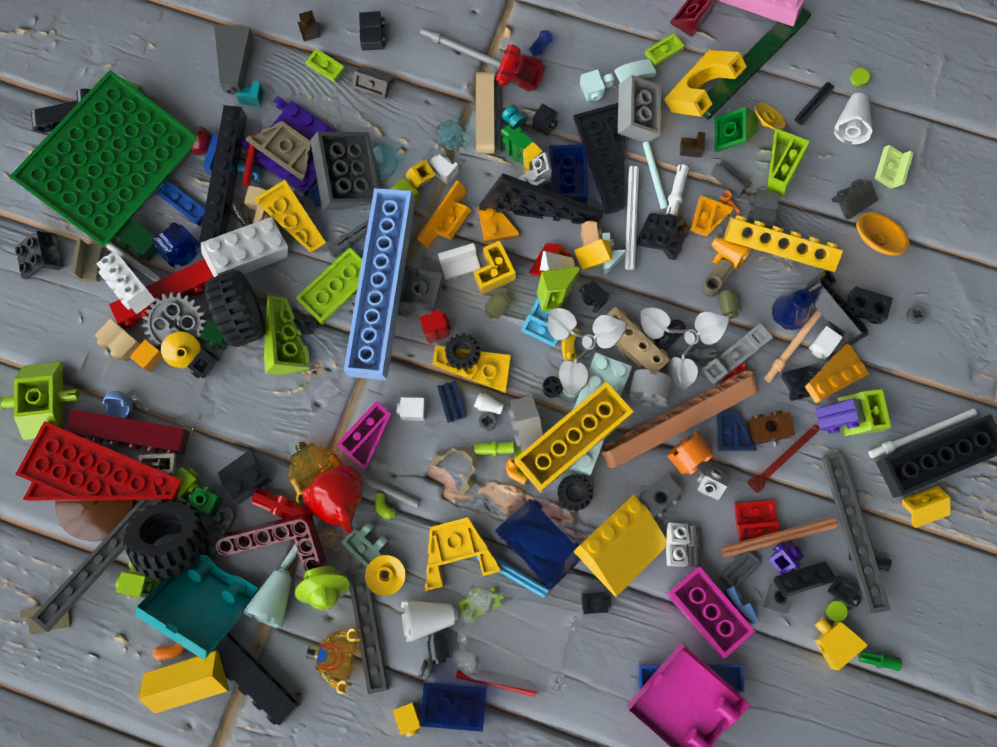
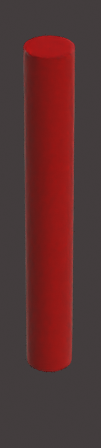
[242,134,257,187]

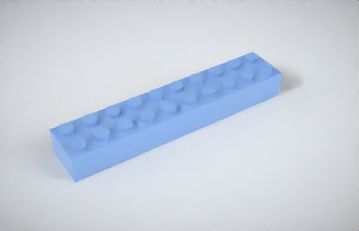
[344,188,415,381]

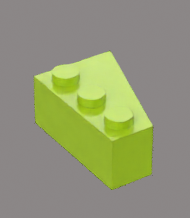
[767,128,810,197]

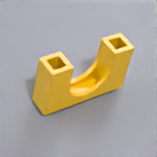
[664,50,747,117]

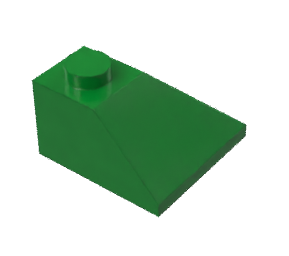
[714,107,758,152]

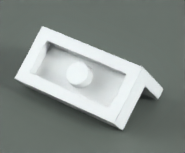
[438,243,480,280]

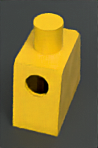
[814,617,868,671]

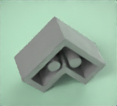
[508,396,543,452]

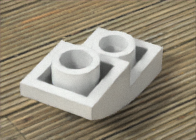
[666,523,690,567]

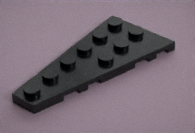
[479,173,603,225]

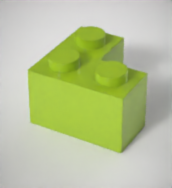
[116,561,160,598]

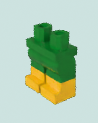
[501,124,543,174]

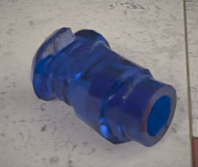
[529,30,553,57]

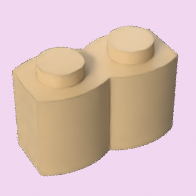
[94,319,140,361]

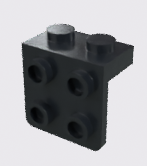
[636,213,689,260]
[15,231,64,279]

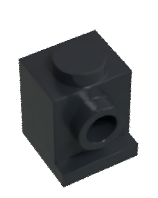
[579,280,609,314]
[187,348,220,379]
[581,592,611,614]

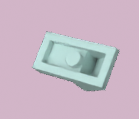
[601,233,626,275]

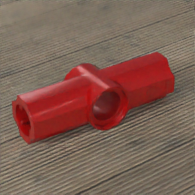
[251,488,312,526]

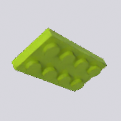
[295,248,362,325]

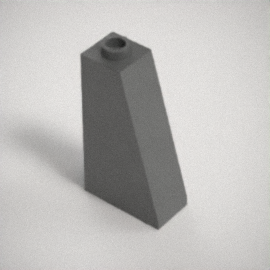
[214,24,254,95]

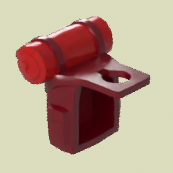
[494,45,546,92]

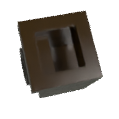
[297,10,320,41]

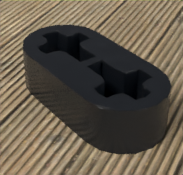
[654,319,686,351]

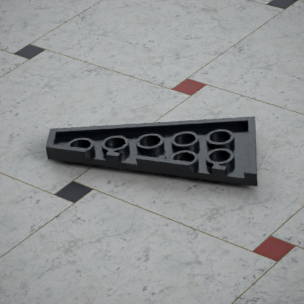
[573,103,625,214]

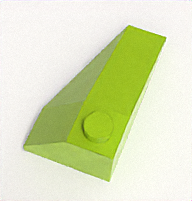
[264,295,310,375]

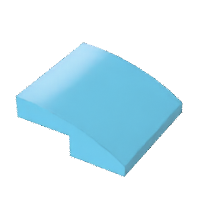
[520,299,559,348]

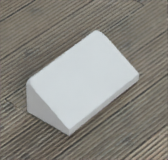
[540,251,575,271]

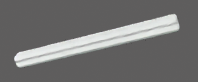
[625,166,639,270]

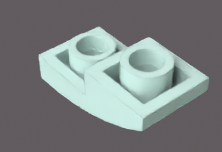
[614,59,657,83]

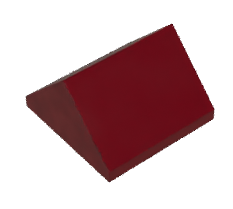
[670,0,716,37]

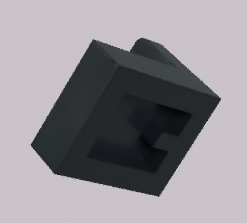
[827,575,863,610]

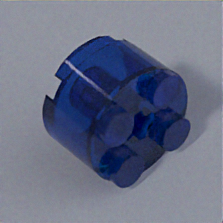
[153,222,200,268]

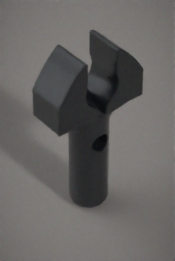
[291,308,319,335]

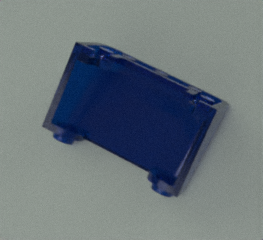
[495,499,581,591]

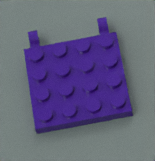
[240,96,338,196]

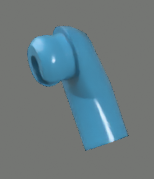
[237,164,261,182]

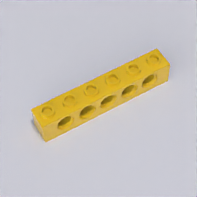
[723,215,843,272]

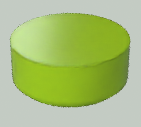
[850,68,870,87]
[825,601,848,622]

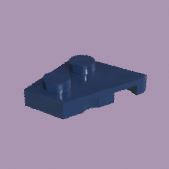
[716,412,757,452]

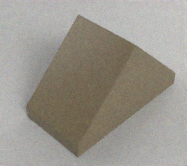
[138,453,176,475]

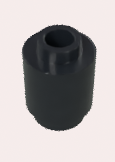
[427,633,450,664]

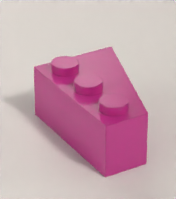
[336,401,391,471]

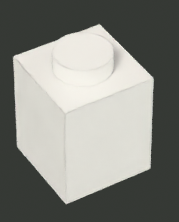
[808,326,843,359]
[397,397,426,421]

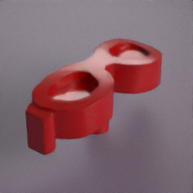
[721,363,746,382]

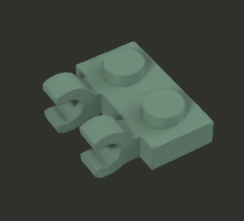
[341,521,390,568]

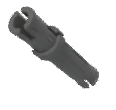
[327,220,369,257]

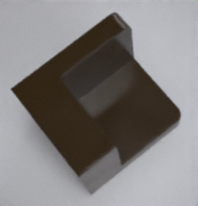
[679,132,705,158]

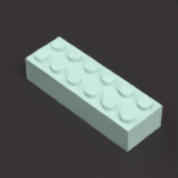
[569,353,632,477]

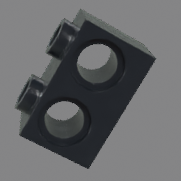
[847,286,893,324]

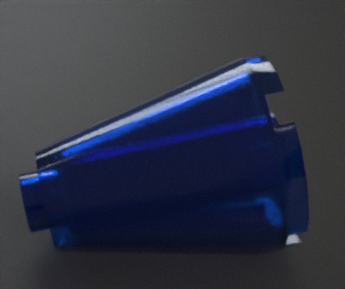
[772,289,813,330]

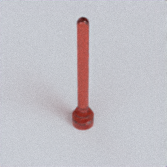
[747,425,820,493]

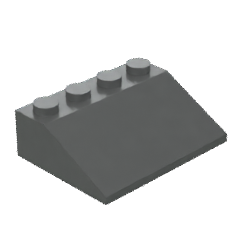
[310,131,379,210]

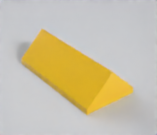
[138,650,229,713]

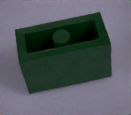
[116,218,164,261]

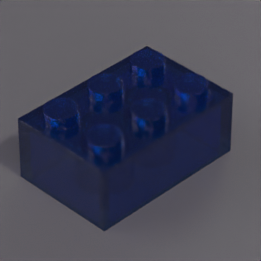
[549,144,588,204]
[420,681,487,732]

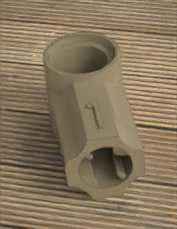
[702,259,735,297]

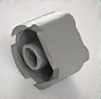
[628,369,672,407]

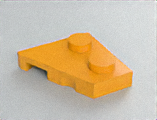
[689,195,734,237]
[478,207,519,244]

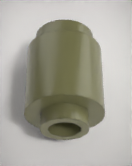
[718,290,741,319]
[484,291,512,319]

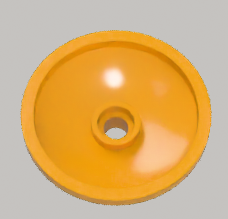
[856,212,909,256]

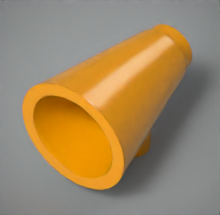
[712,237,751,270]

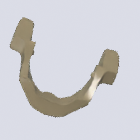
[431,447,477,495]

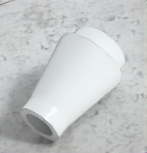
[474,392,504,415]

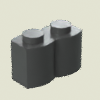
[747,189,779,229]

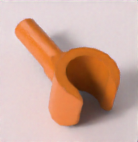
[720,190,741,214]

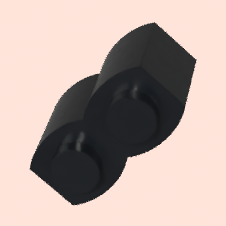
[359,11,386,51]

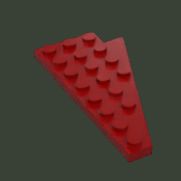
[15,421,184,502]

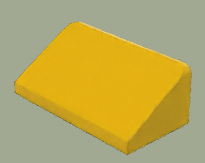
[574,239,612,270]

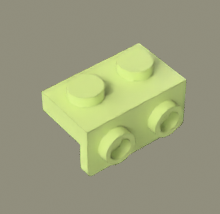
[875,145,914,189]

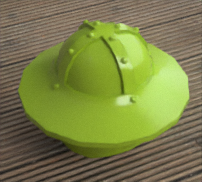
[295,566,350,611]

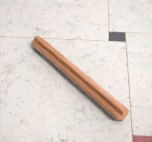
[721,517,838,558]

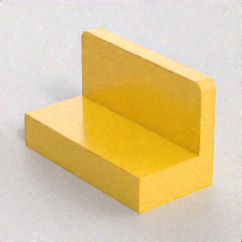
[902,486,950,528]

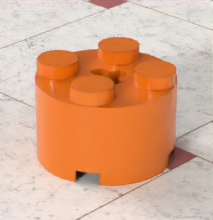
[667,431,714,475]

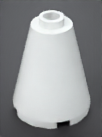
[834,93,873,144]
[401,600,458,642]

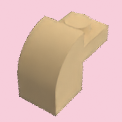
[244,186,270,223]

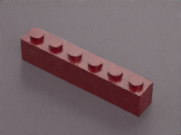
[66,409,190,456]

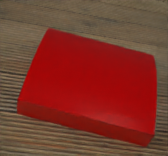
[734,499,780,542]

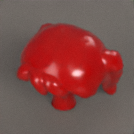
[302,464,364,534]

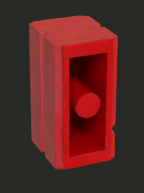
[419,309,451,344]

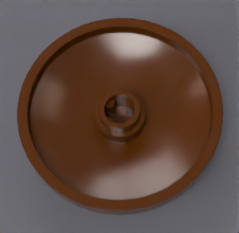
[55,500,136,541]

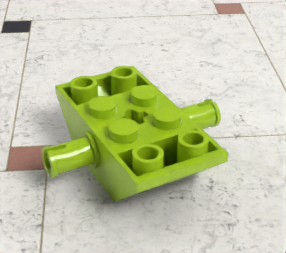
[0,361,80,440]

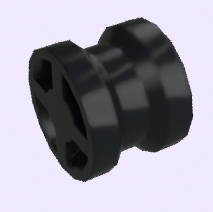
[542,376,562,398]

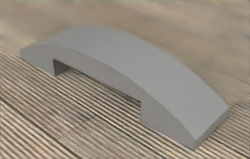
[701,323,773,385]

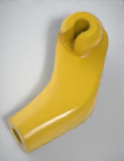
[561,327,580,362]

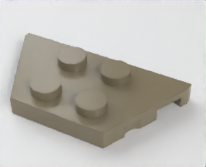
[246,121,311,181]

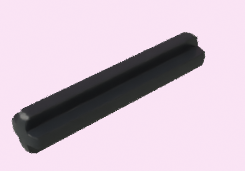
[795,82,834,125]

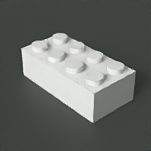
[201,217,288,277]

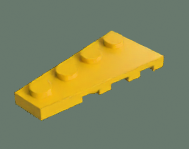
[253,180,326,253]

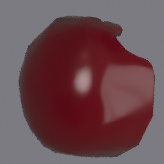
[191,126,212,156]

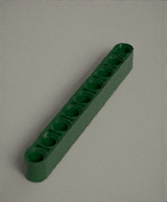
[702,7,812,120]

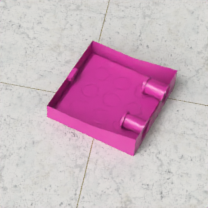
[627,642,750,747]

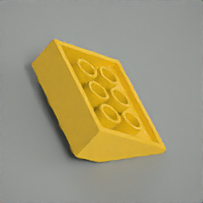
[573,494,666,597]

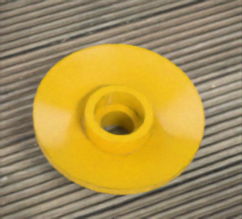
[755,103,785,130]
[161,331,201,368]
[365,555,405,596]

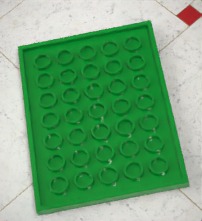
[9,70,197,249]

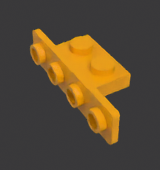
[417,181,471,249]

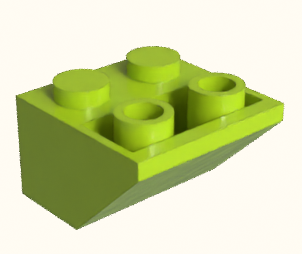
[537,267,580,312]
[837,389,891,437]

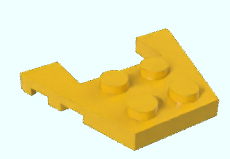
[425,517,502,591]

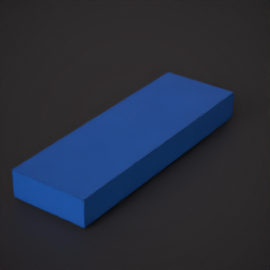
[156,180,205,226]

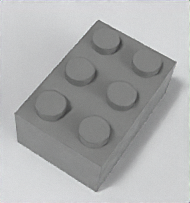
[618,75,661,142]

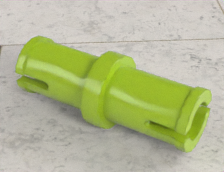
[474,441,514,456]

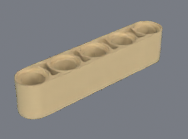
[476,72,495,154]

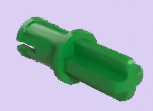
[858,650,902,671]

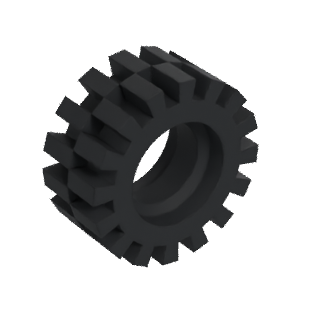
[445,333,480,370]
[557,474,594,511]

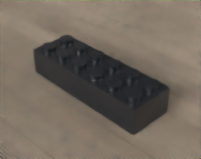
[876,414,997,498]

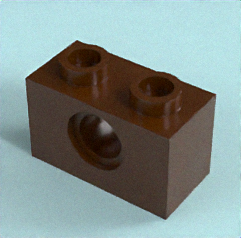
[747,410,795,445]

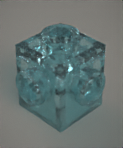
[435,119,465,151]

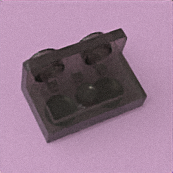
[832,179,879,219]

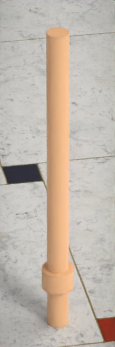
[764,309,822,382]

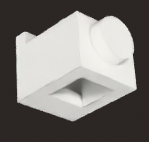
[429,154,459,185]

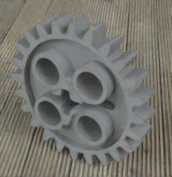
[142,292,207,354]

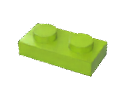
[645,33,685,67]
[305,49,345,83]

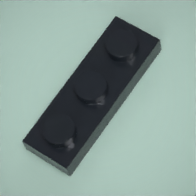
[773,561,837,598]

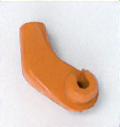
[152,642,186,661]

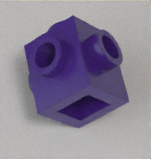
[768,540,804,575]

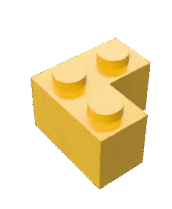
[473,241,516,295]

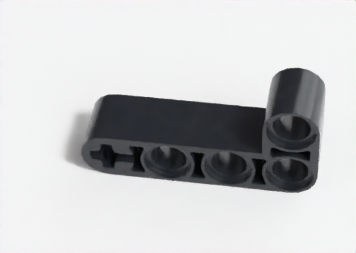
[30,88,90,133]
[805,270,868,345]

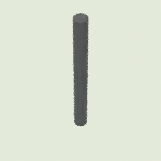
[494,85,502,154]

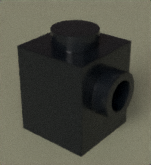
[532,103,559,136]

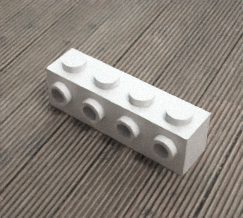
[96,250,155,314]

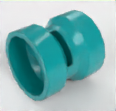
[501,105,526,129]

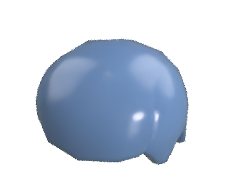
[102,391,133,418]

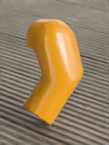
[506,457,528,485]

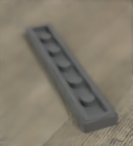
[347,568,389,694]

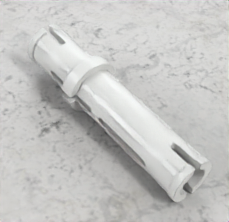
[665,164,689,216]

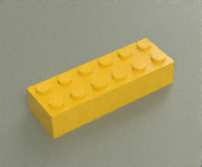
[515,382,634,493]

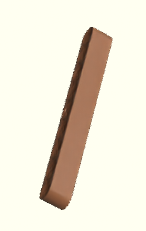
[600,371,759,468]

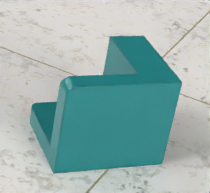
[236,81,264,107]

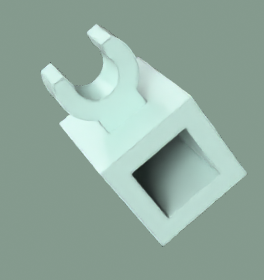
[580,69,614,102]

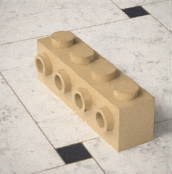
[607,307,670,375]

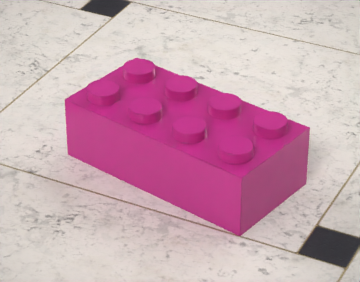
[665,566,755,659]

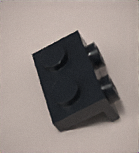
[782,363,822,401]

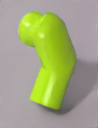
[375,493,396,520]

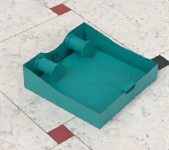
[135,554,258,660]

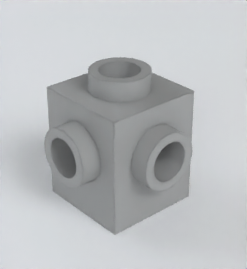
[696,465,730,501]

